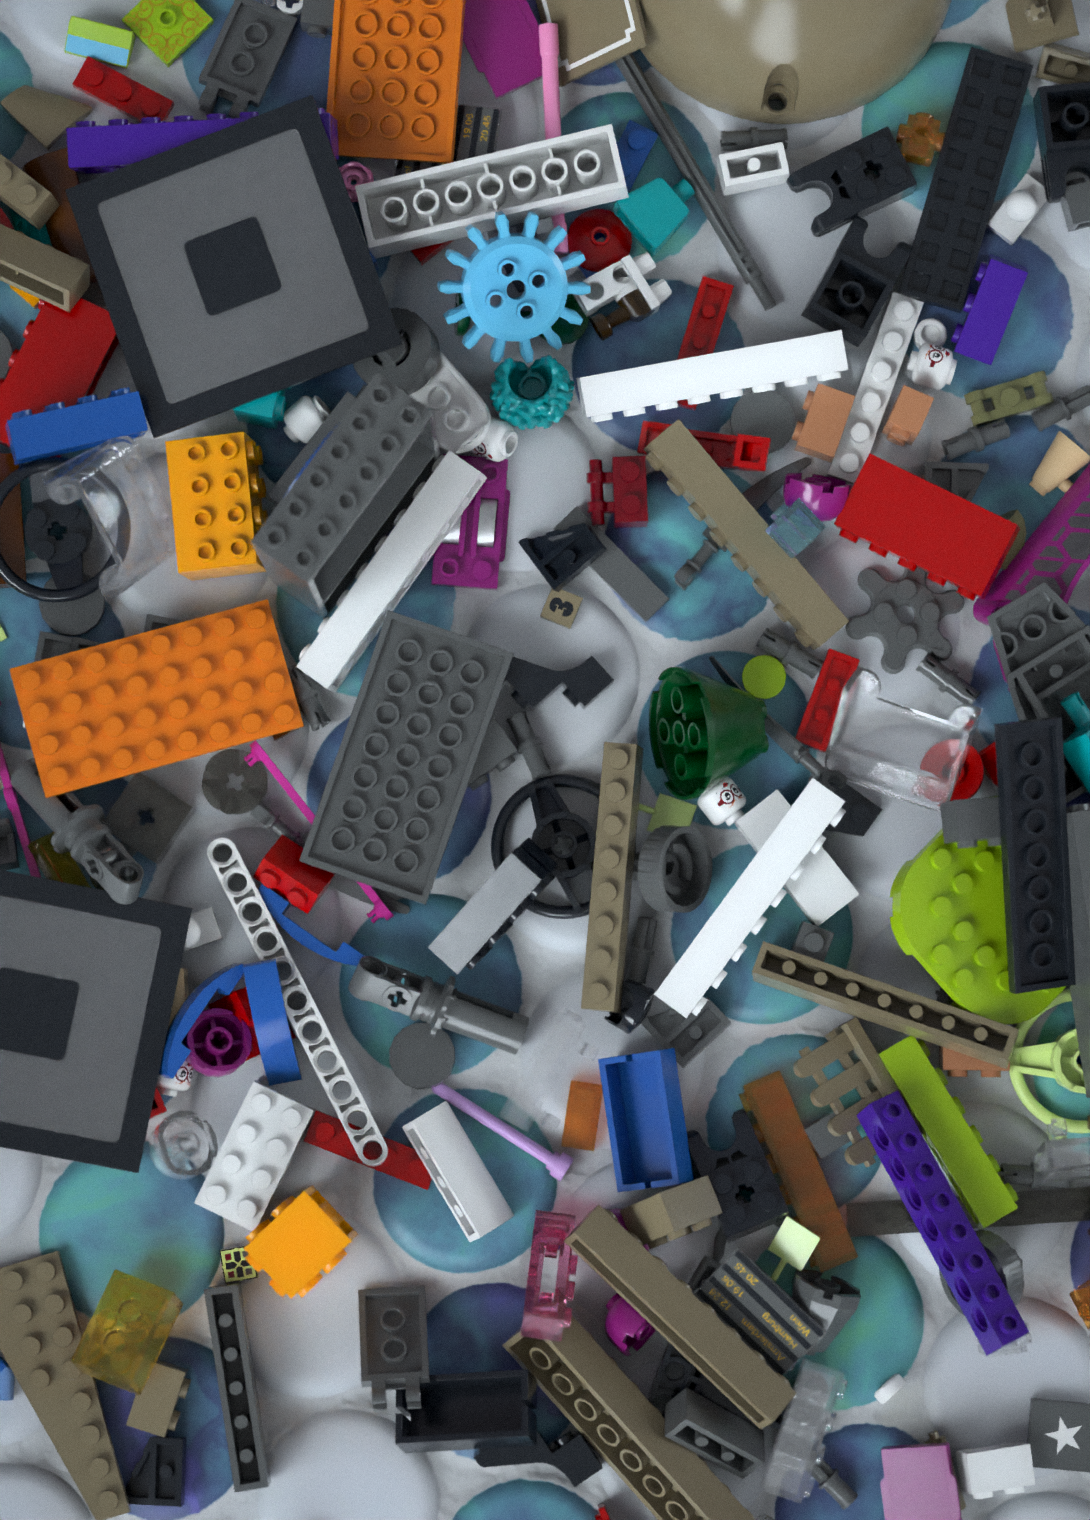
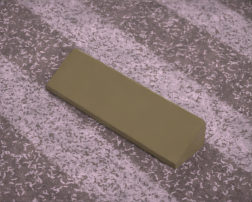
[1035,43,1090,85]

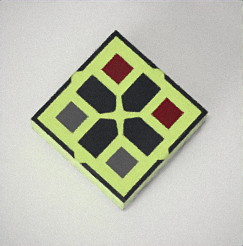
[219,1245,259,1284]

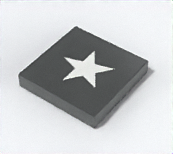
[1027,1398,1090,1473]

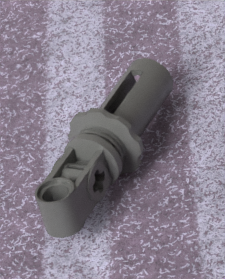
[10,758,144,904]
[348,956,529,1055]

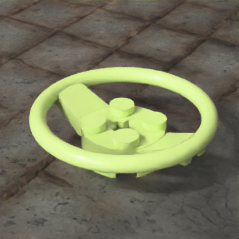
[1009,988,1090,1134]

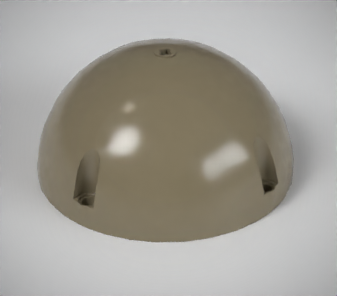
[639,0,952,124]

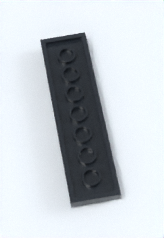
[994,717,1076,994]

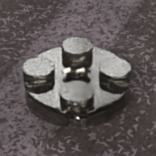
[202,749,268,815]

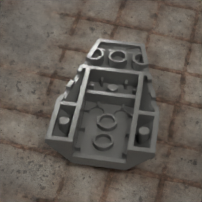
[987,582,1090,803]

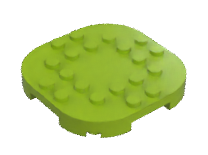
[889,796,1066,1025]

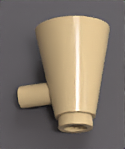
[1029,431,1090,497]

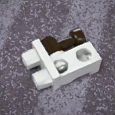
[573,252,672,341]

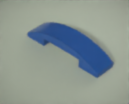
[259,884,364,966]
[243,958,302,1086]
[159,963,244,1079]

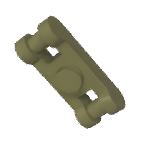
[964,371,1054,427]

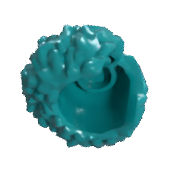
[489,355,575,430]

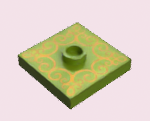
[121,0,214,67]

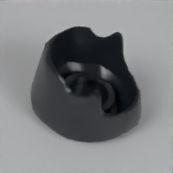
[604,979,655,1034]

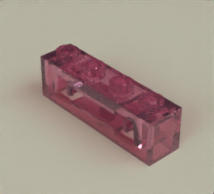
[521,1210,578,1341]

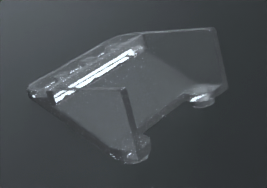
[41,435,176,601]
[824,666,983,811]

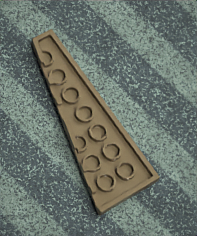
[0,1251,131,1520]

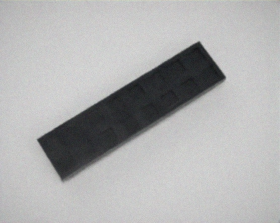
[898,47,1034,313]

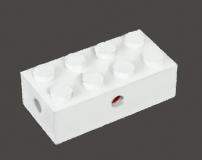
[194,1081,316,1231]

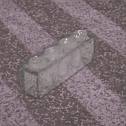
[760,1357,848,1504]

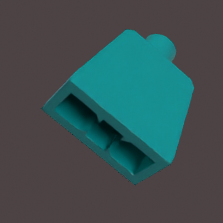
[613,177,695,257]

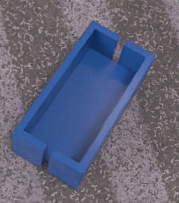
[5,387,148,465]
[598,1048,694,1193]

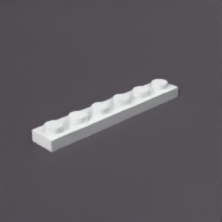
[827,292,924,485]

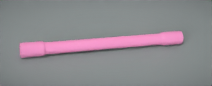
[538,23,568,255]

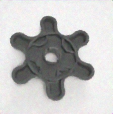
[845,567,964,674]

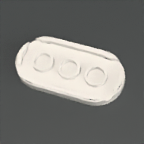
[397,346,491,454]

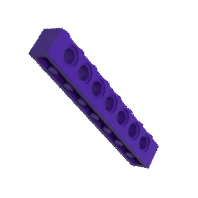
[856,1090,1030,1356]

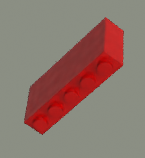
[0,298,119,458]
[834,453,1020,601]

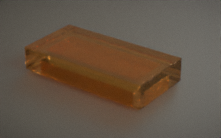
[561,1080,603,1151]

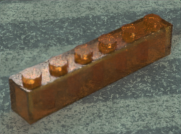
[738,1070,858,1273]

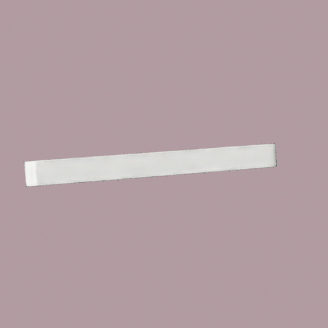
[207,838,388,1167]

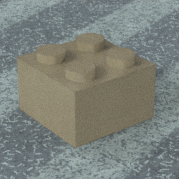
[620,1175,723,1249]

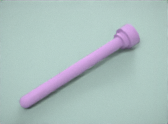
[432,1083,574,1181]

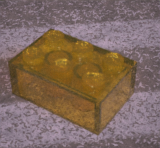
[71,1269,183,1396]

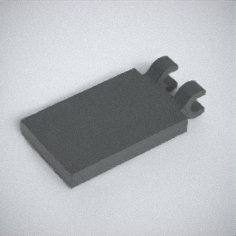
[198,0,298,119]
[358,1285,430,1412]

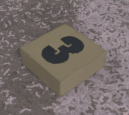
[540,588,583,629]

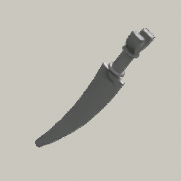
[674,457,811,591]
[709,656,848,793]
[250,802,410,914]

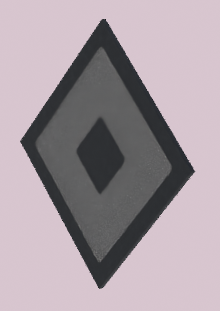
[65,95,403,438]
[0,870,192,1173]

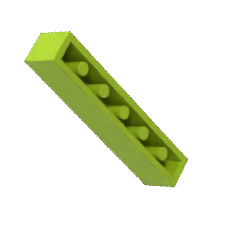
[878,1036,1019,1230]

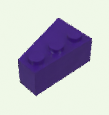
[951,254,1028,365]

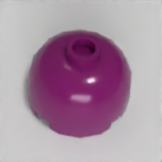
[783,473,851,527]
[183,1008,252,1077]
[605,1293,657,1357]

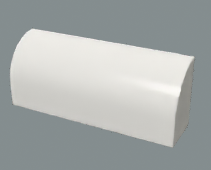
[734,789,859,927]
[402,1101,515,1242]

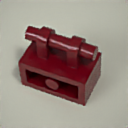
[586,456,648,528]

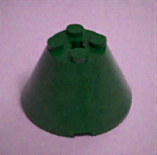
[649,666,769,800]

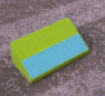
[64,16,136,69]

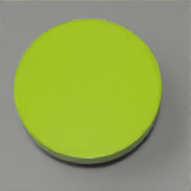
[742,655,786,699]

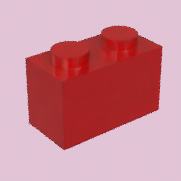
[253,834,335,914]

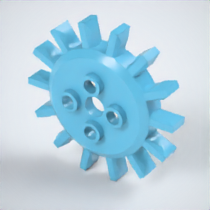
[437,211,591,363]

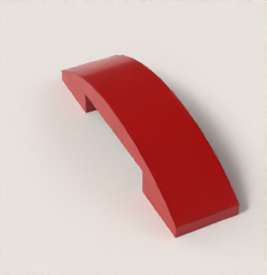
[637,420,771,471]

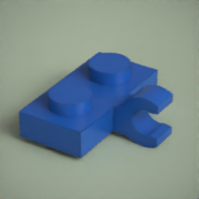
[616,120,659,193]

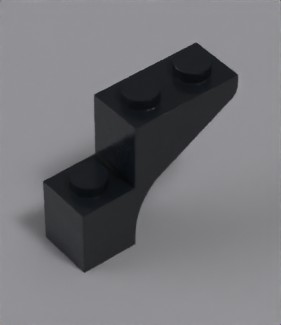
[505,656,614,711]
[473,1428,602,1487]

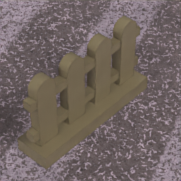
[793,1017,924,1168]

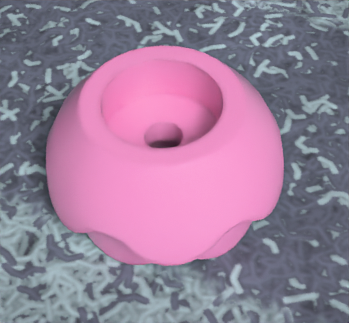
[339,161,374,202]

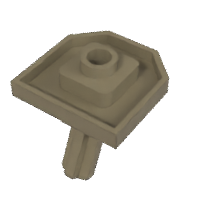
[1005,0,1079,53]

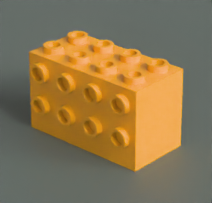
[165,432,269,581]
[244,1185,358,1299]

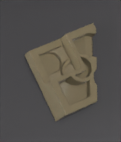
[0,85,93,151]

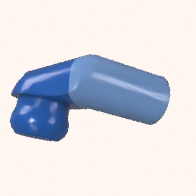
[0,1356,15,1401]

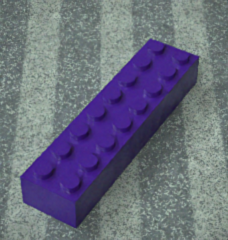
[66,108,339,175]

